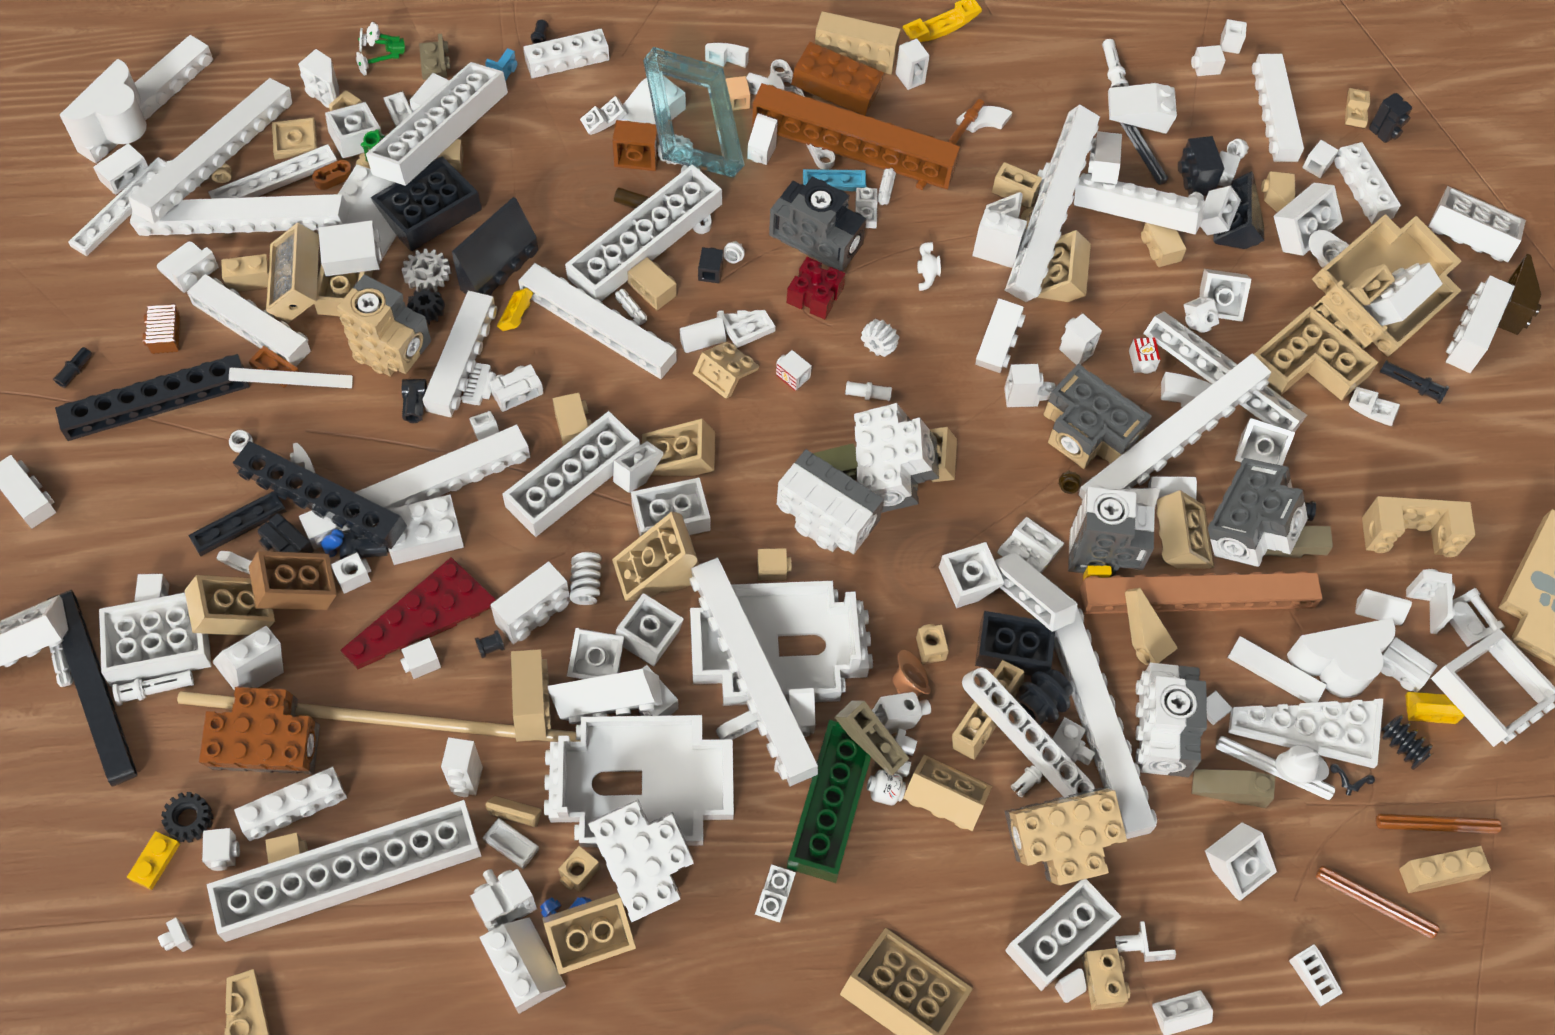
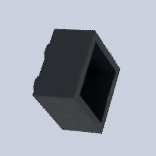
[1178,136,1225,196]

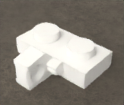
[1043,717,1095,772]

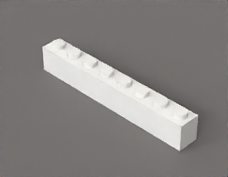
[74,35,213,163]
[519,263,677,379]

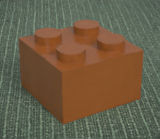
[612,120,659,171]

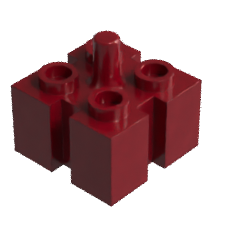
[786,257,846,320]

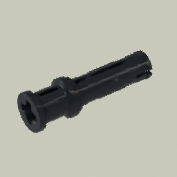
[1379,360,1449,404]

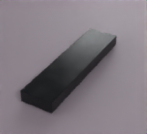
[188,491,287,557]

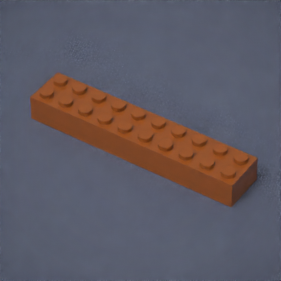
[752,83,960,190]

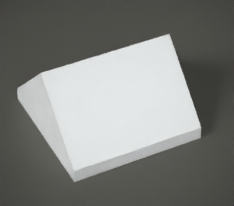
[1235,418,1295,465]

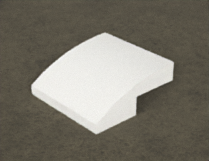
[997,517,1064,573]

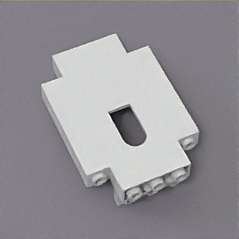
[690,581,873,706]
[544,715,734,847]

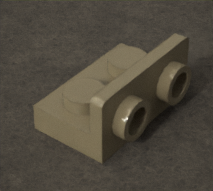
[419,33,450,80]

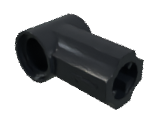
[401,379,427,423]
[340,533,388,560]

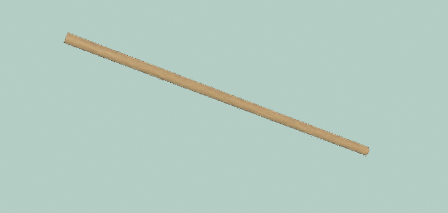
[177,691,581,742]

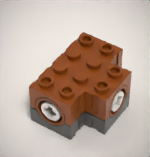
[199,687,320,775]

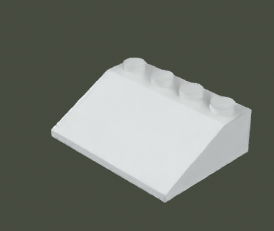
[317,165,397,264]
[1429,186,1526,262]
[99,593,211,686]

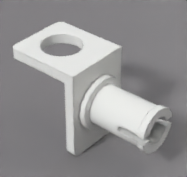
[1115,921,1176,962]

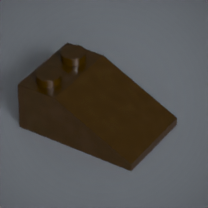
[1498,254,1542,335]

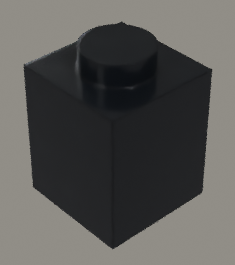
[698,247,723,283]

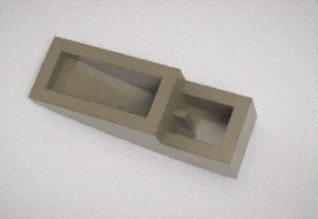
[1263,526,1333,558]

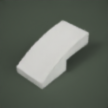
[705,43,749,68]
[1349,387,1400,426]

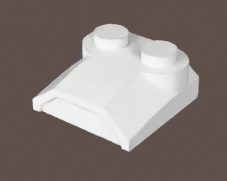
[567,628,624,679]

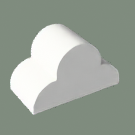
[60,59,147,147]
[1287,618,1395,698]

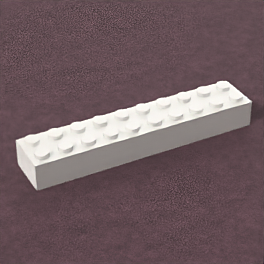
[207,800,481,942]

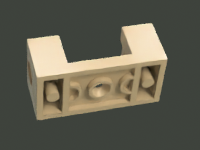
[1362,496,1475,557]

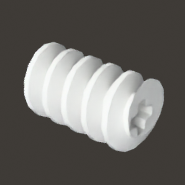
[569,552,602,605]

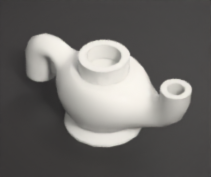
[917,242,941,291]

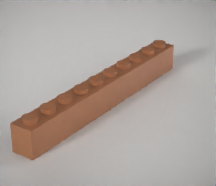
[1080,571,1323,614]

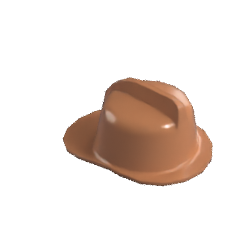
[892,650,931,697]

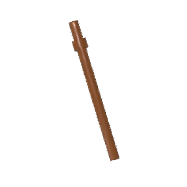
[916,99,985,190]

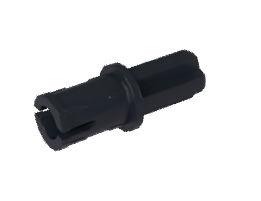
[53,347,92,388]

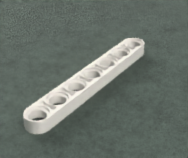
[770,59,835,170]

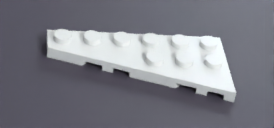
[1228,699,1383,768]

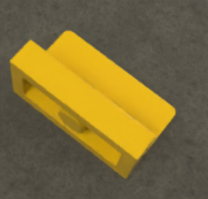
[1405,692,1465,724]

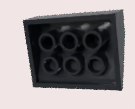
[371,156,482,251]
[452,197,538,296]

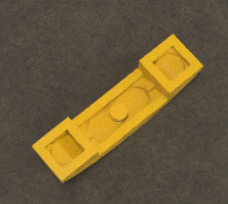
[903,0,982,42]

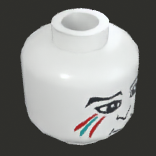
[867,770,906,806]

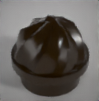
[1058,470,1082,494]

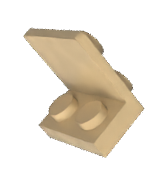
[693,342,759,399]

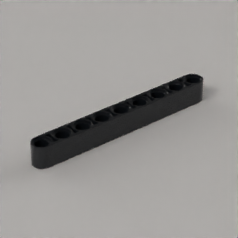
[47,589,138,787]

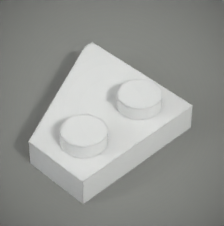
[717,310,776,348]

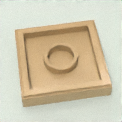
[272,118,317,160]

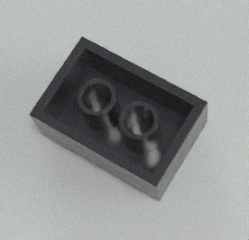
[975,611,1055,675]

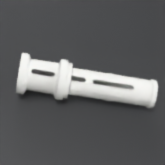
[1102,39,1129,88]
[113,670,194,706]

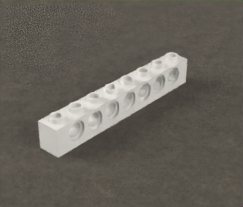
[1143,311,1307,432]

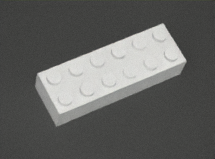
[503,411,640,537]

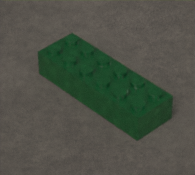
[787,720,871,883]

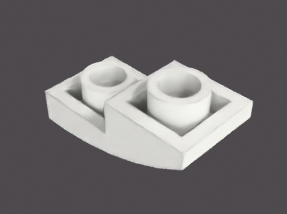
[580,96,628,135]
[855,187,877,228]
[290,443,316,474]
[755,865,796,923]

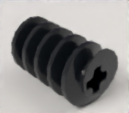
[1380,714,1433,770]

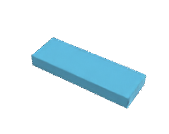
[803,169,866,191]

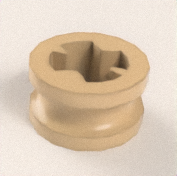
[211,163,231,183]

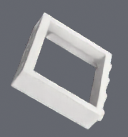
[1431,629,1555,747]

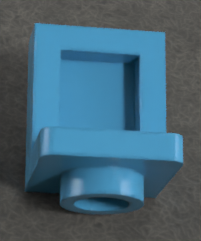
[485,48,517,81]

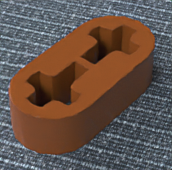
[312,160,352,190]

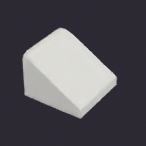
[469,411,499,441]
[1055,968,1086,1003]

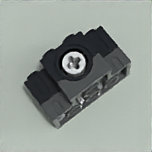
[769,176,867,272]

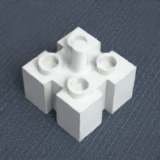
[470,869,537,932]

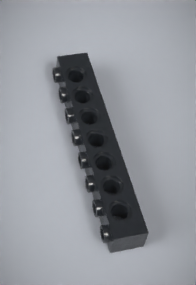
[55,354,250,441]
[233,441,407,549]

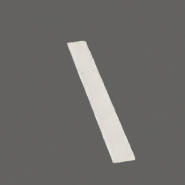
[229,368,353,388]

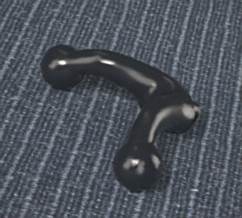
[1330,764,1375,796]

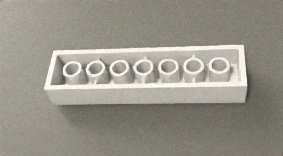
[366,62,508,186]
[565,165,722,301]

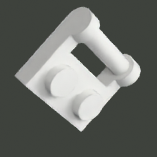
[1449,588,1505,647]

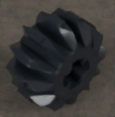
[407,287,445,325]

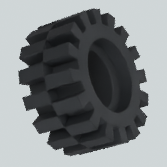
[161,792,214,843]

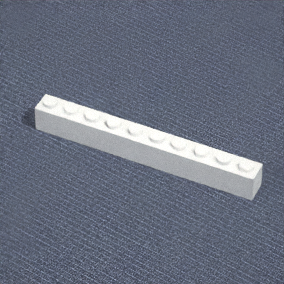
[129,78,292,224]
[1005,105,1100,302]
[130,194,350,236]
[1079,353,1271,499]
[299,425,530,549]
[689,558,818,786]
[1054,607,1157,839]

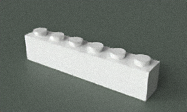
[1252,54,1304,162]
[1074,173,1205,234]
[187,274,311,366]
[423,291,497,418]

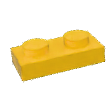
[497,288,533,331]
[127,831,180,890]

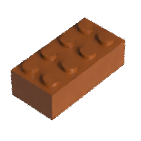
[791,42,884,116]

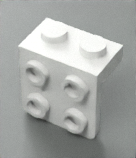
[157,242,219,293]
[1406,569,1455,634]

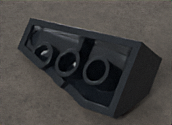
[1213,171,1264,249]

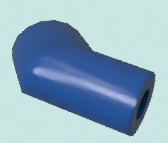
[321,529,344,558]

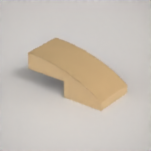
[1345,88,1370,128]

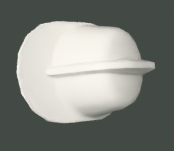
[1308,230,1349,268]
[1275,745,1329,785]

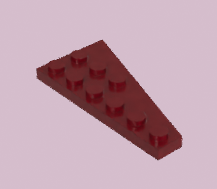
[340,557,496,670]

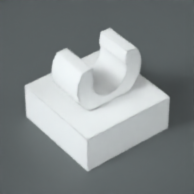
[158,918,193,952]

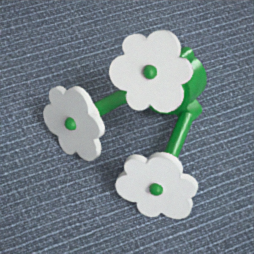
[356,22,405,76]

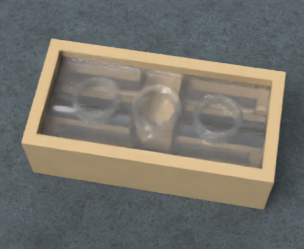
[266,222,319,323]

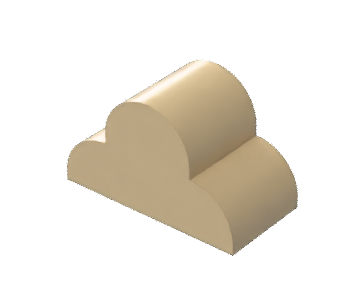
[612,512,699,601]

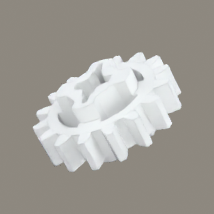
[402,249,451,292]

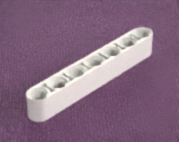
[962,668,1095,798]

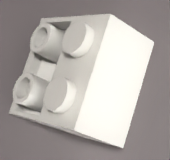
[298,49,339,108]

